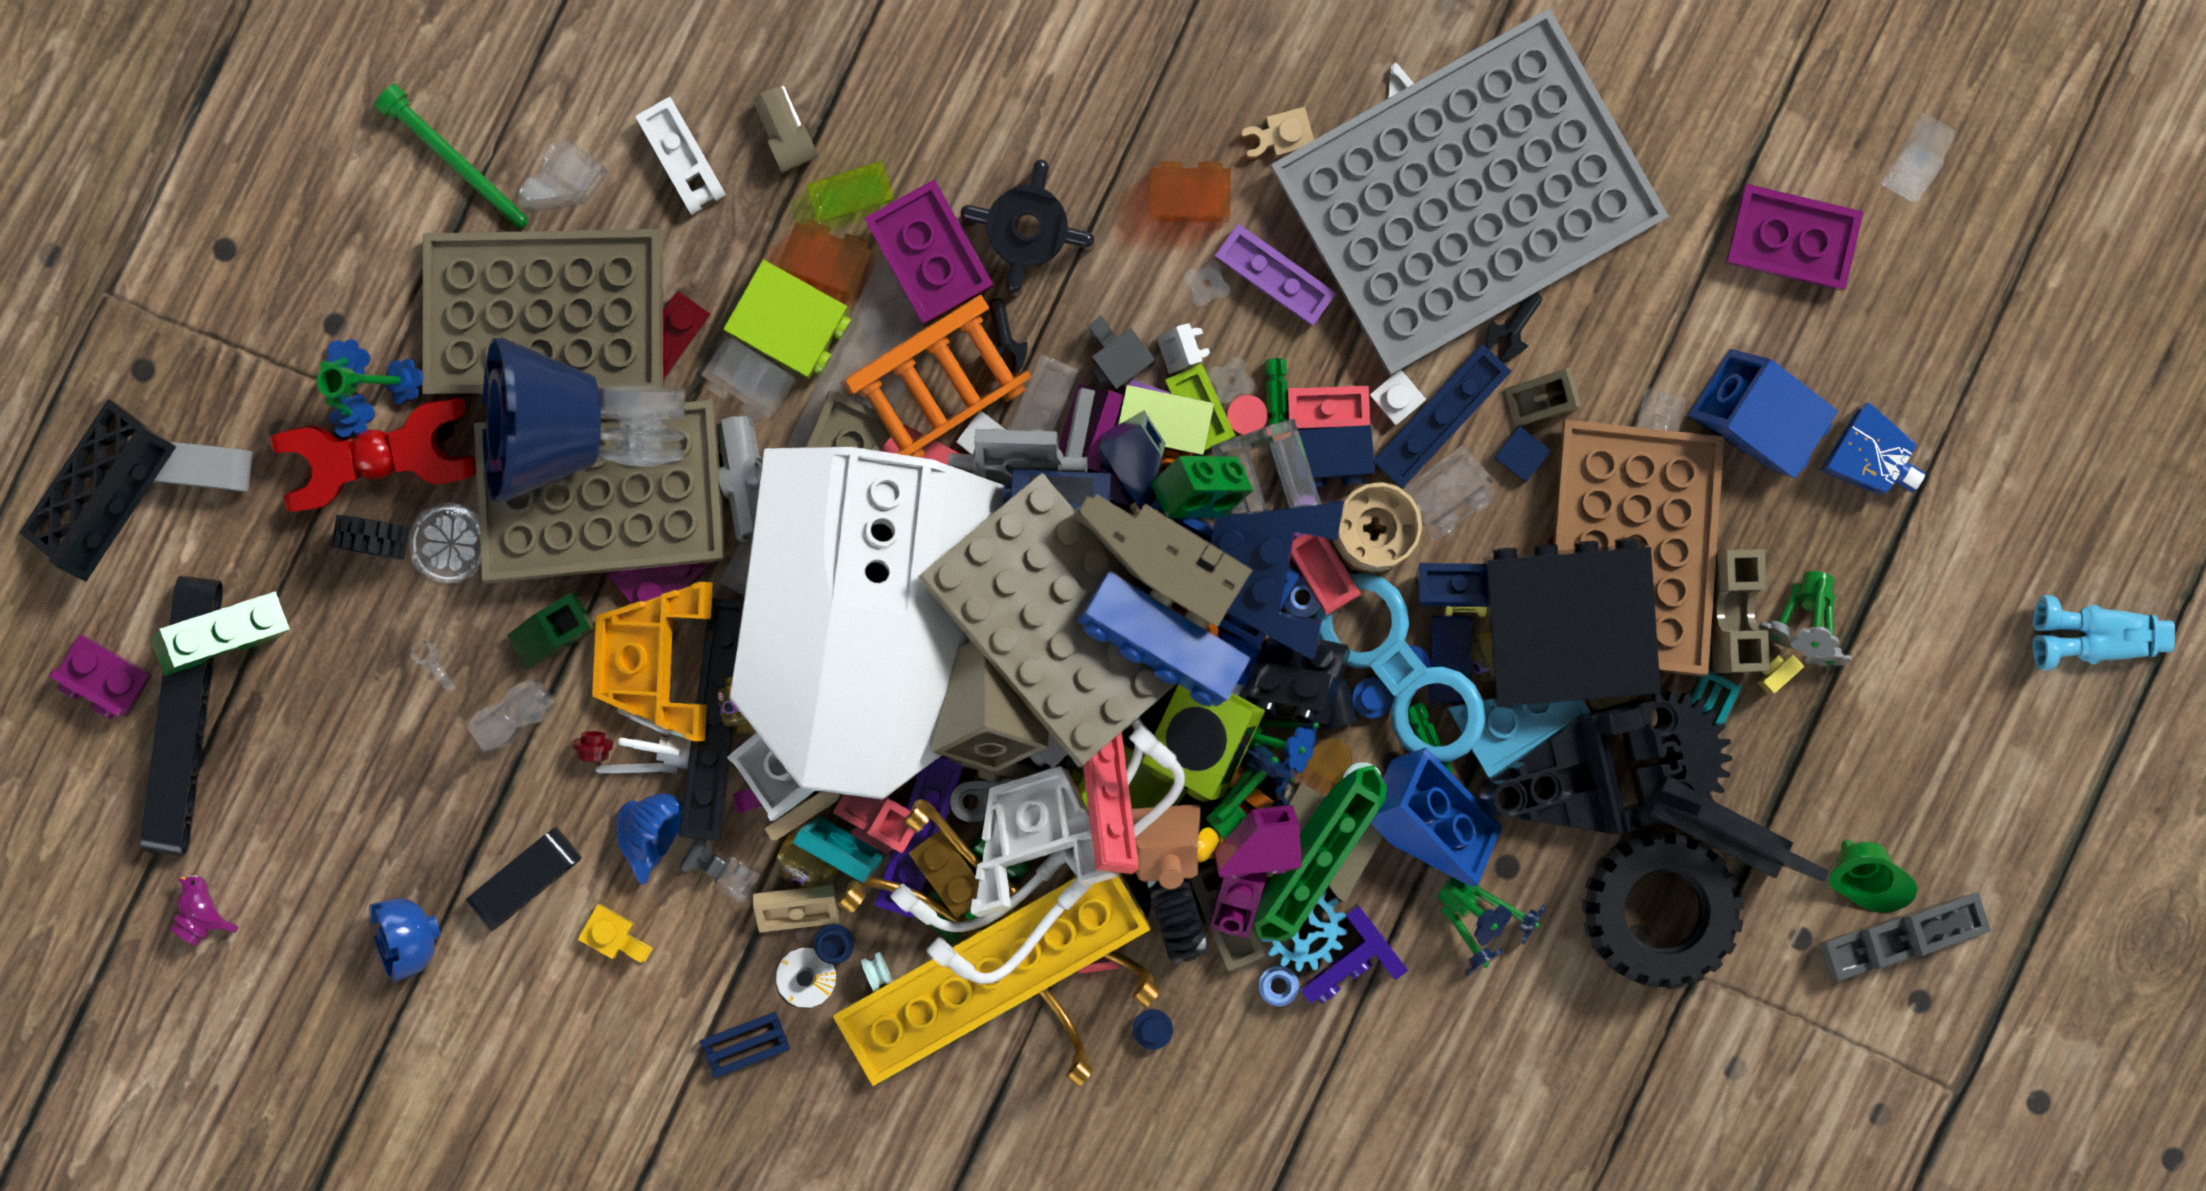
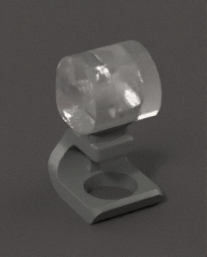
[679,839,761,903]

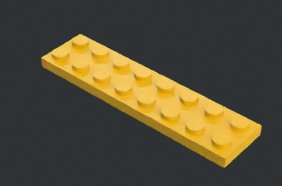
[832,873,1152,1086]

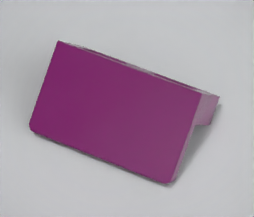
[1058,384,1124,473]

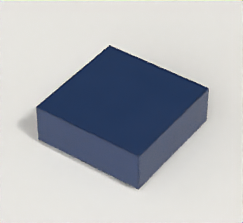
[1494,426,1551,483]

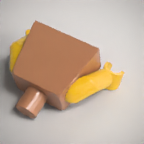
[1132,804,1223,889]

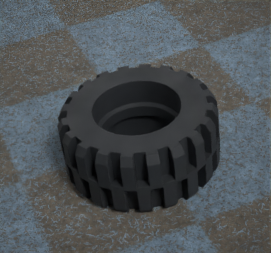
[1582,832,1744,989]

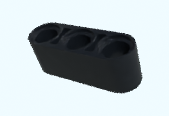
[466,826,582,932]

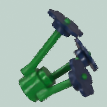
[1205,745,1293,840]
[1437,877,1547,977]

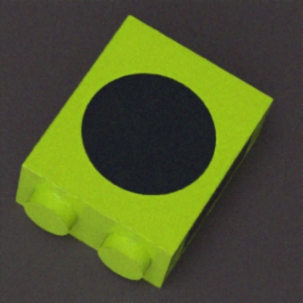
[1142,684,1265,802]

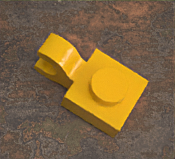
[578,904,653,963]

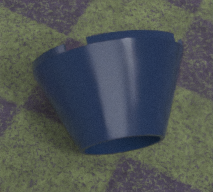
[482,338,601,502]

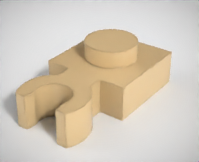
[1241,107,1314,159]

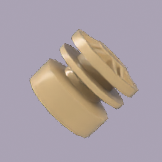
[1329,482,1422,574]

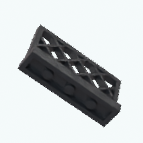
[19,399,176,582]
[1643,775,1830,882]

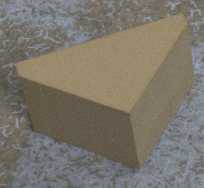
[1504,367,1581,427]

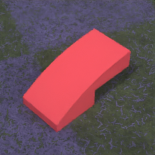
[833,794,915,854]

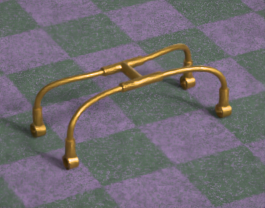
[838,800,1160,1087]

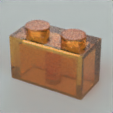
[1149,161,1231,222]
[779,219,874,300]

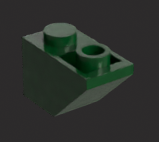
[507,593,596,670]

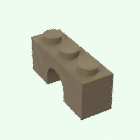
[1711,549,1770,673]

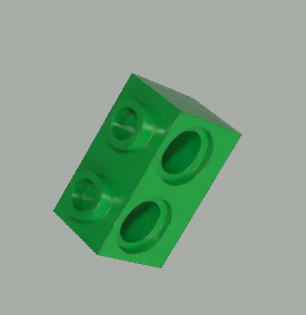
[1151,456,1253,518]

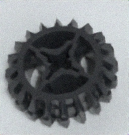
[1146,878,1208,963]

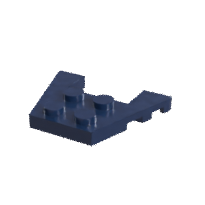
[1211,501,1345,659]

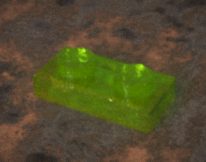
[806,160,895,225]

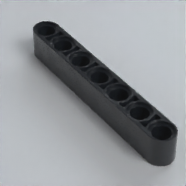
[141,575,223,857]

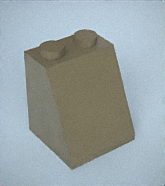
[932,641,1049,772]

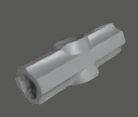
[717,416,763,542]

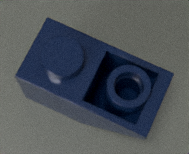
[1098,410,1166,511]

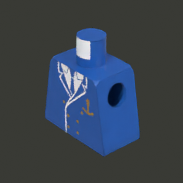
[1820,402,1926,495]

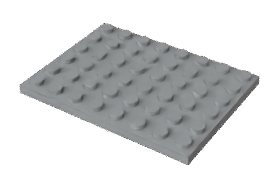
[1270,8,1669,376]

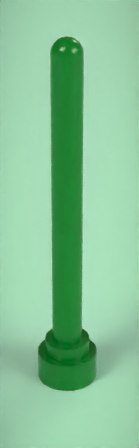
[373,83,528,229]

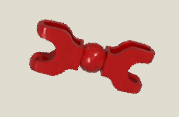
[269,398,476,512]

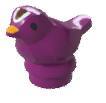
[170,875,239,947]

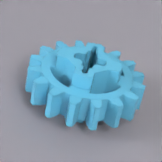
[1260,890,1347,971]

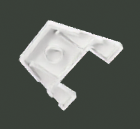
[971,766,1119,917]

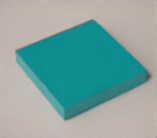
[792,815,886,883]

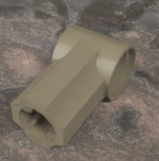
[752,86,819,173]

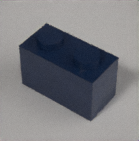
[1288,425,1375,489]

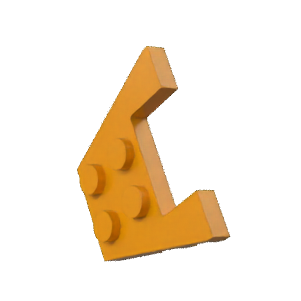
[592,582,713,741]

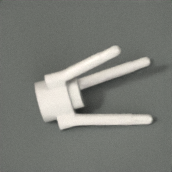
[595,708,691,774]

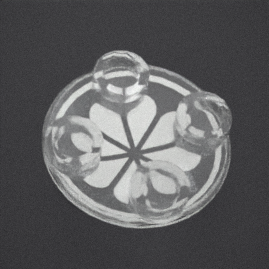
[409,503,481,583]

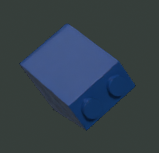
[1687,349,1838,478]

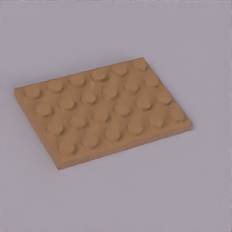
[1553,420,1725,677]

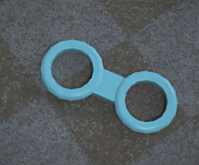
[1315,573,1486,762]

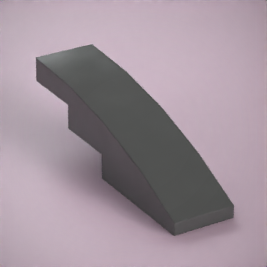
[1819,892,1991,982]

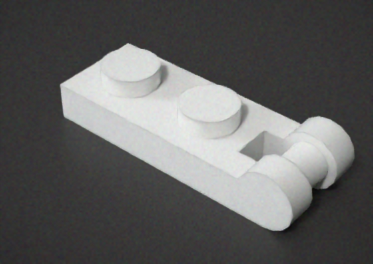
[635,97,726,215]

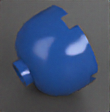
[369,898,440,982]

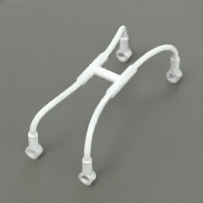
[890,717,1185,984]

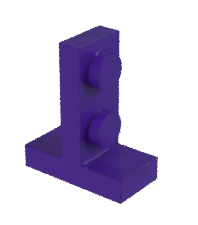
[1299,904,1408,1004]

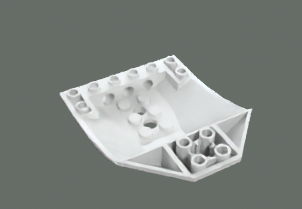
[729,447,1004,799]

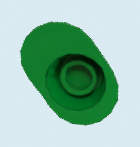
[1828,839,1918,913]

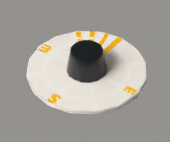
[776,948,836,1008]

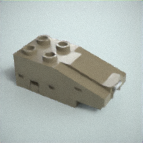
[1074,494,1252,630]

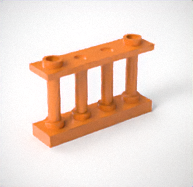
[839,295,1032,457]

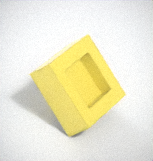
[1757,654,1804,694]

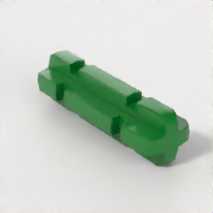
[1264,358,1289,437]
[1408,703,1452,773]

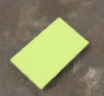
[1119,385,1214,455]

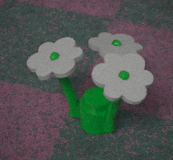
[1757,571,1852,666]

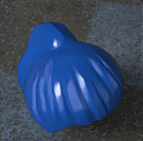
[615,794,683,885]

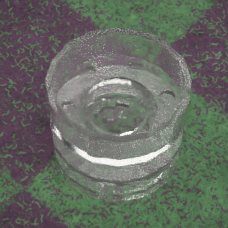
[598,386,686,466]

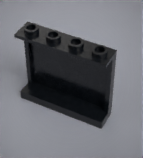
[1483,537,1661,707]

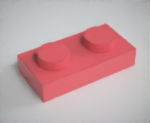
[1288,386,1370,430]

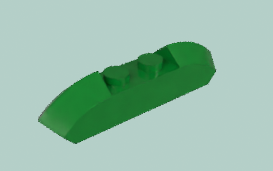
[1254,765,1387,942]

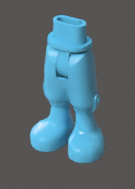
[2032,595,2175,671]

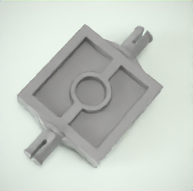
[948,428,1088,485]

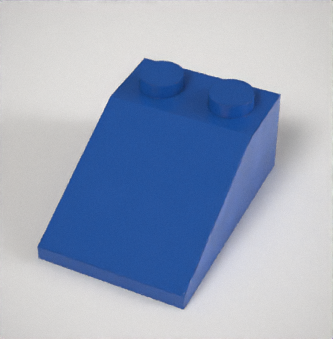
[1370,747,1502,887]

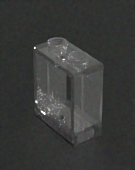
[1211,419,1321,514]

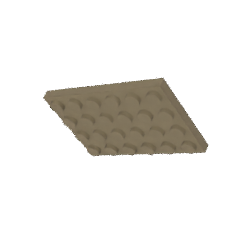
[422,229,663,395]
[474,400,726,584]
[917,473,1175,768]

